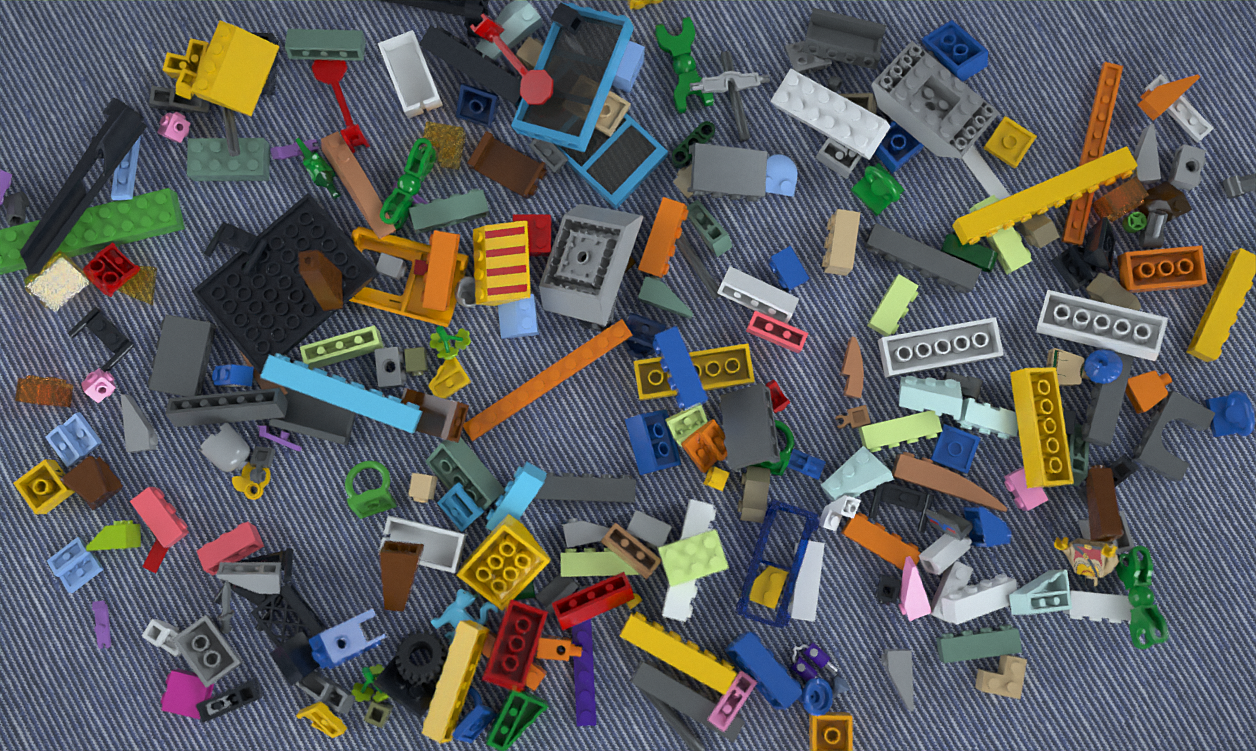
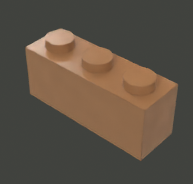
[601,523,662,579]

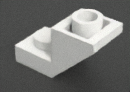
[818,495,861,531]

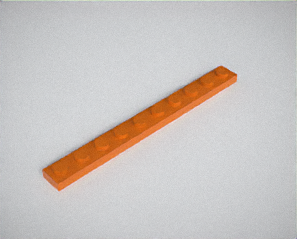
[1061,62,1123,246]
[463,319,633,441]

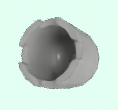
[199,423,250,472]

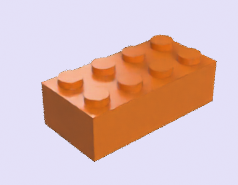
[1117,245,1207,293]

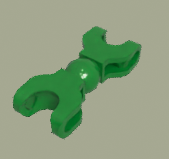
[655,16,714,114]
[380,138,437,231]
[1116,545,1169,650]

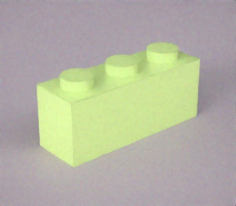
[867,274,918,337]

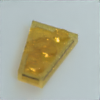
[117,266,157,305]

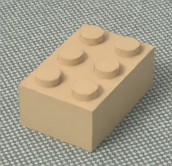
[822,209,861,276]

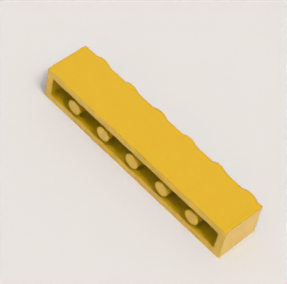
[1186,248,1256,362]
[422,620,489,743]

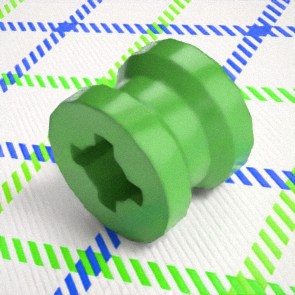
[1122,212,1147,233]

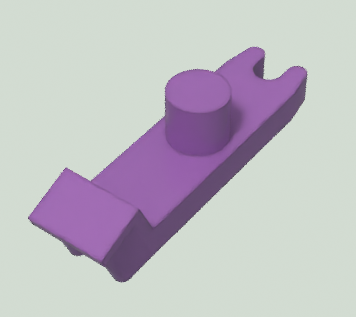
[270,139,319,160]
[258,426,302,451]
[92,601,111,649]

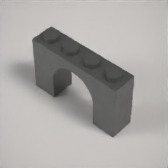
[1132,391,1215,481]

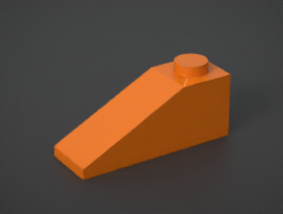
[1137,74,1201,120]

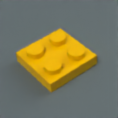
[983,116,1037,169]

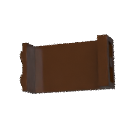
[467,131,548,200]
[400,388,469,443]

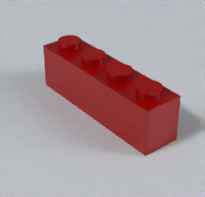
[551,572,635,630]

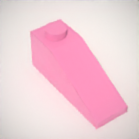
[898,556,932,621]
[708,671,757,732]

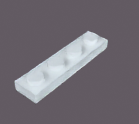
[1145,74,1214,143]

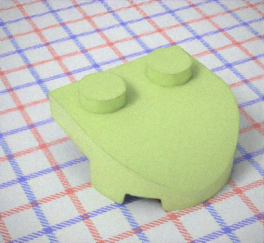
[665,405,709,447]

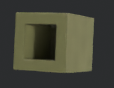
[404,347,429,376]
[364,700,394,728]

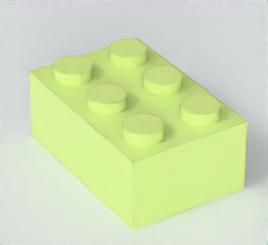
[658,529,728,587]

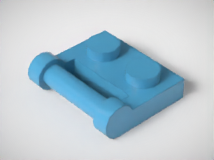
[437,482,485,532]

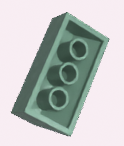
[425,437,506,514]

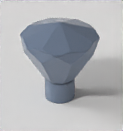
[831,676,850,699]

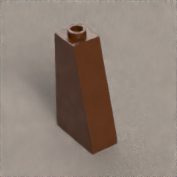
[299,250,343,311]
[1086,465,1123,542]
[379,540,424,612]

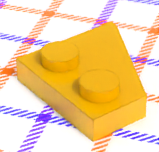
[428,356,472,399]
[739,565,788,609]
[296,701,347,738]

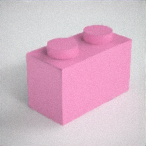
[1004,466,1048,511]

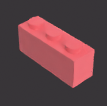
[746,311,809,353]
[130,487,189,548]
[197,522,264,575]

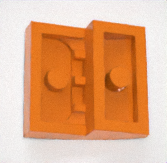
[681,419,728,473]

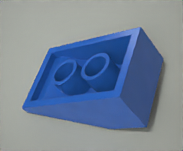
[922,20,988,82]

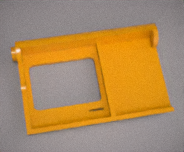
[349,226,469,327]

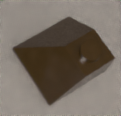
[1132,181,1192,223]

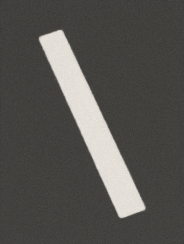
[926,106,1011,200]

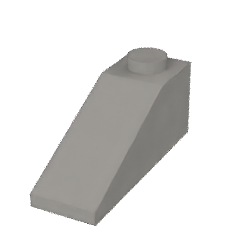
[1128,124,1161,185]
[121,394,158,453]
[563,517,611,548]
[217,562,282,594]
[881,649,914,711]

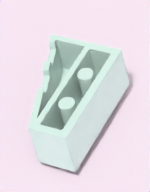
[898,376,963,420]
[955,398,1018,440]
[821,446,893,502]
[1009,569,1072,615]

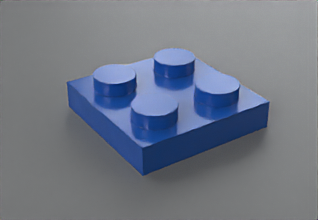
[930,424,980,474]

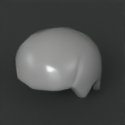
[454,276,476,308]

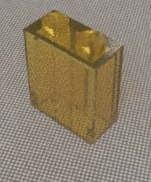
[24,250,91,312]

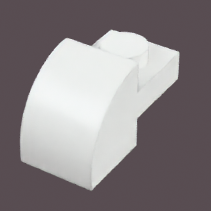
[142,619,181,657]

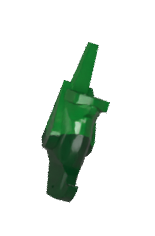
[295,138,342,200]

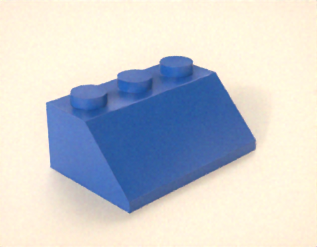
[625,409,682,475]
[963,507,1012,547]

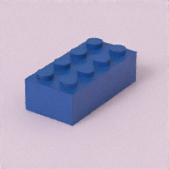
[652,326,708,411]
[723,631,803,710]

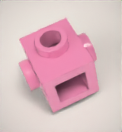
[157,112,191,143]
[81,368,116,403]

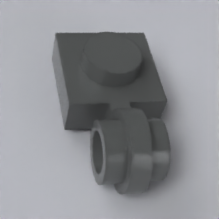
[249,446,276,484]

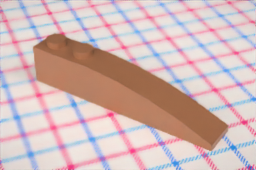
[321,131,396,239]
[891,452,1007,512]

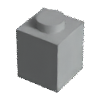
[376,253,407,281]

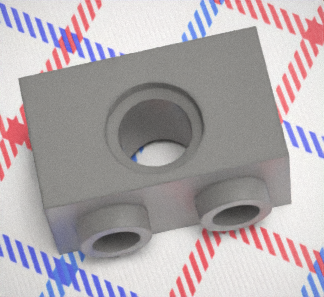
[1168,144,1206,191]
[374,347,407,389]

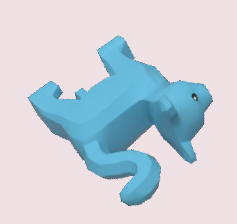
[431,588,499,645]

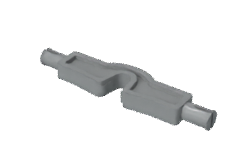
[689,71,770,93]

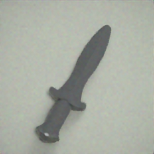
[216,581,235,634]

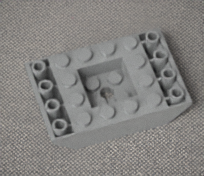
[872,41,1000,158]
[539,204,643,326]

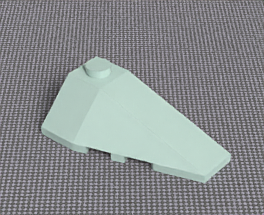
[476,0,542,60]

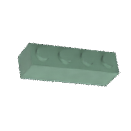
[285,28,366,61]
[409,189,490,234]
[936,624,1022,663]

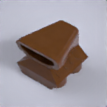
[61,456,123,510]

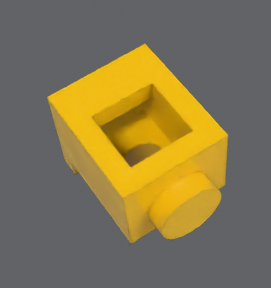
[176,68,197,100]
[703,467,729,491]

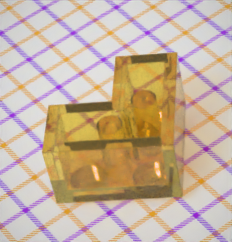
[423,121,466,170]

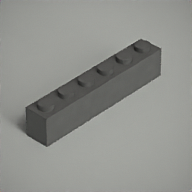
[864,223,982,294]
[1081,349,1134,447]
[165,388,288,427]
[533,472,636,503]
[629,659,745,743]

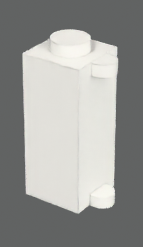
[919,533,972,575]

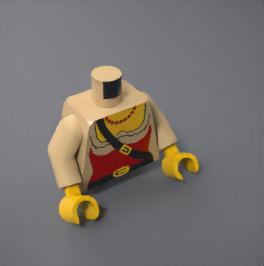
[1054,537,1119,586]

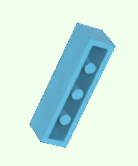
[486,461,547,531]

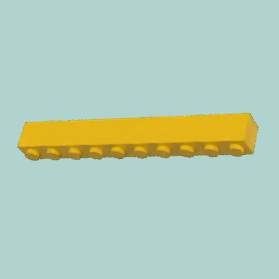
[952,146,1138,245]

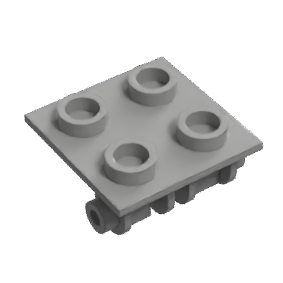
[785,41,832,74]

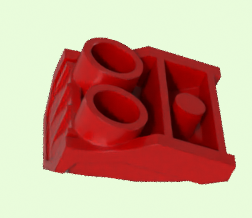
[83,242,140,297]

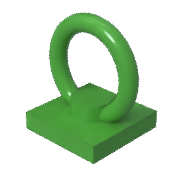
[345,461,397,519]

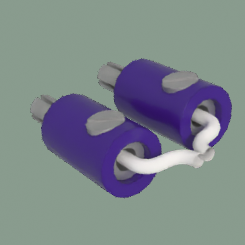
[790,642,838,682]

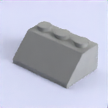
[172,615,243,688]

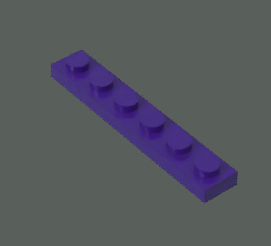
[572,618,597,726]

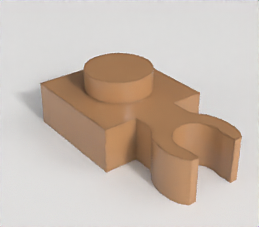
[835,405,871,429]

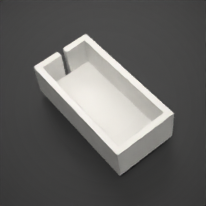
[378,30,443,119]
[378,516,467,573]

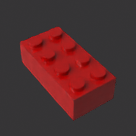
[482,599,548,692]

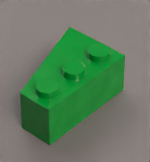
[485,689,549,751]

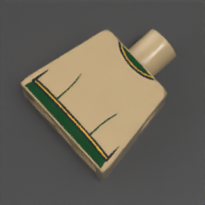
[1046,348,1090,386]

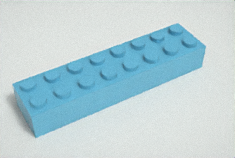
[261,353,423,433]

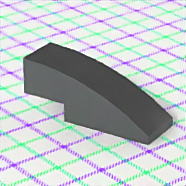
[149,85,210,113]
[295,671,355,714]

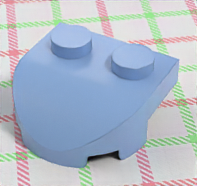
[765,154,798,197]

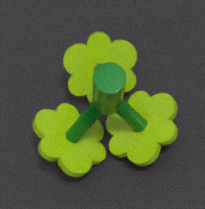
[429,326,471,360]
[351,664,389,703]

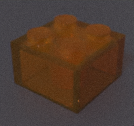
[1091,176,1149,223]
[15,375,73,408]

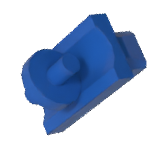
[787,449,826,480]

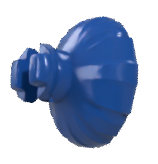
[1084,349,1123,384]
[798,678,833,716]

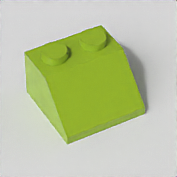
[86,520,141,551]

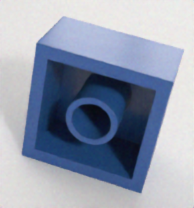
[874,121,924,174]

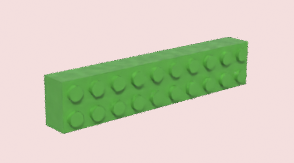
[0,188,185,275]

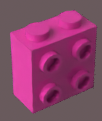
[161,668,214,719]

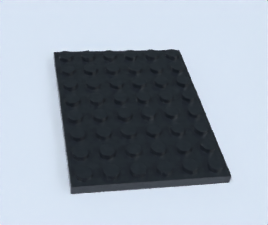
[192,192,379,374]

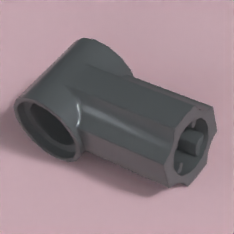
[1222,173,1256,199]
[3,191,30,226]
[1139,209,1168,249]
[943,371,983,400]

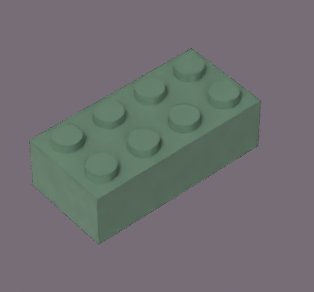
[187,138,270,181]

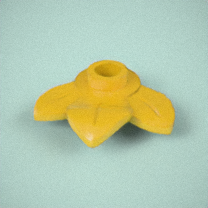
[232,462,271,500]

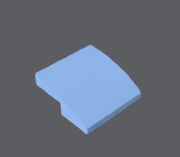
[45,412,102,467]
[47,537,104,593]

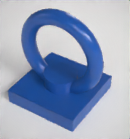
[1205,390,1255,437]
[451,685,498,743]

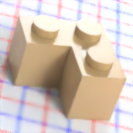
[975,654,1027,699]

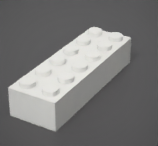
[770,69,890,160]
[1036,290,1168,361]
[878,317,1004,378]
[662,499,716,622]

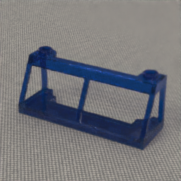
[734,499,820,629]

